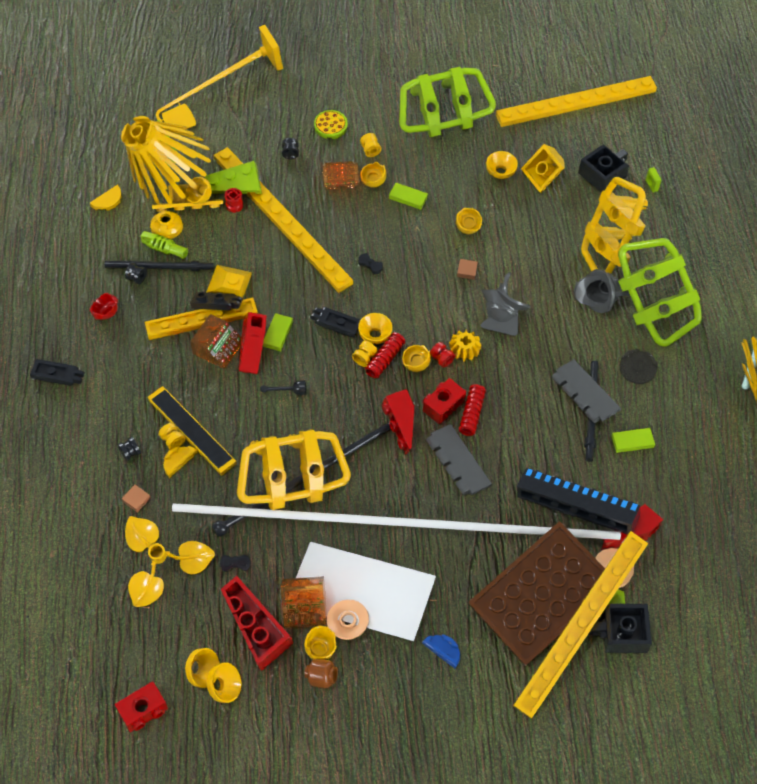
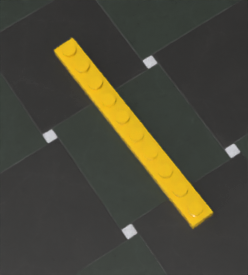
[496,76,657,127]
[513,531,648,719]

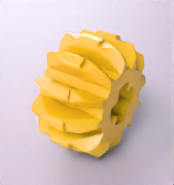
[449,329,481,362]

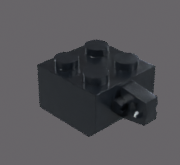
[578,144,630,193]
[588,604,652,653]

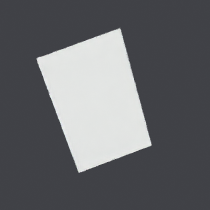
[286,542,436,641]

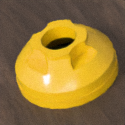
[486,151,518,179]
[150,211,183,239]
[358,313,392,344]
[185,648,220,688]
[207,663,241,703]

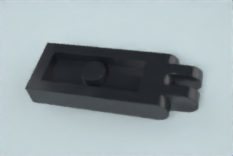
[190,292,243,311]
[310,307,361,338]
[30,359,85,386]

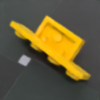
[152,184,223,212]

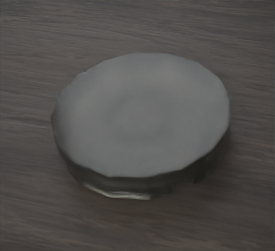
[619,349,658,384]

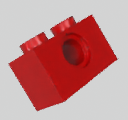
[423,378,467,425]
[114,681,168,732]

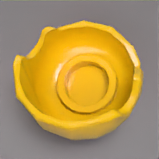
[360,162,387,188]
[185,176,212,204]
[456,208,482,235]
[402,345,431,372]
[304,625,337,660]

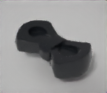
[358,253,383,275]
[219,554,251,572]

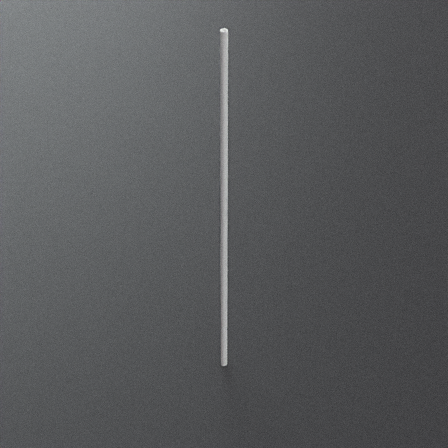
[172,503,621,540]

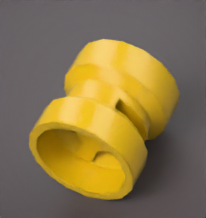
[360,133,381,157]
[352,341,378,367]
[158,423,185,450]

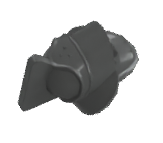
[573,269,638,313]
[480,272,531,336]

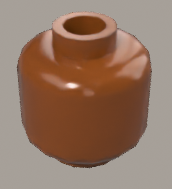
[305,659,338,688]

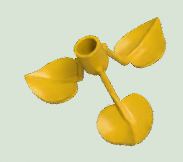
[125,516,215,607]

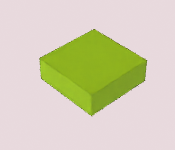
[646,167,661,192]

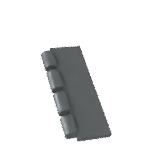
[552,359,621,423]
[426,424,492,495]

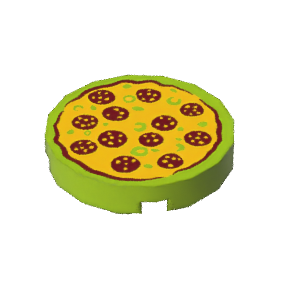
[314,110,348,139]

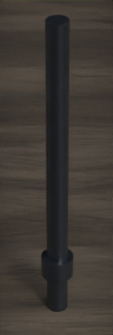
[104,260,214,271]
[584,361,598,462]

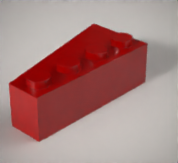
[221,576,294,671]

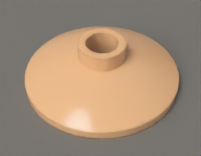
[327,600,369,640]

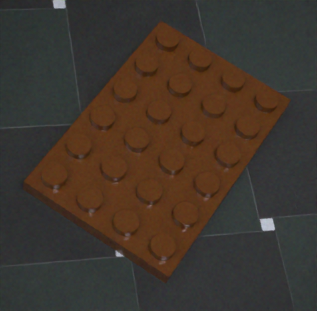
[468,521,605,667]

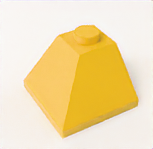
[521,144,565,193]
[206,265,252,299]

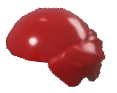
[89,293,118,320]

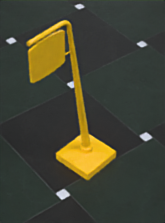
[156,25,283,137]

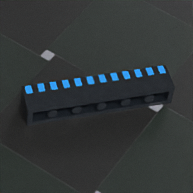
[517,468,640,535]

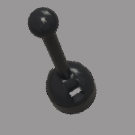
[260,380,307,396]

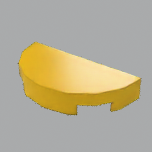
[90,184,122,211]
[163,446,198,478]

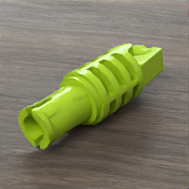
[141,231,188,259]

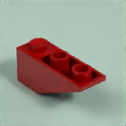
[238,312,267,375]
[382,389,414,455]
[601,504,663,550]

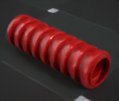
[365,332,406,379]
[459,384,486,436]

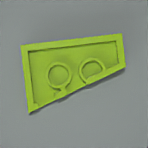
[205,161,262,194]

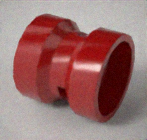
[224,188,243,213]
[430,342,455,368]

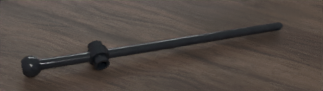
[212,421,391,536]

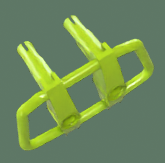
[399,67,496,137]
[618,238,702,347]

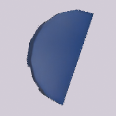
[422,634,460,669]

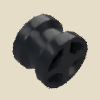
[282,138,299,160]
[125,262,147,284]
[117,437,141,461]

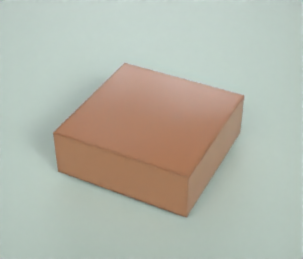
[457,259,478,280]
[122,485,151,513]

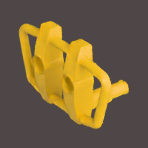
[581,177,648,274]
[237,429,351,510]

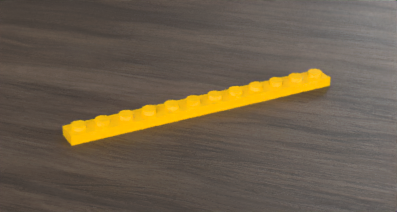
[214,147,353,293]

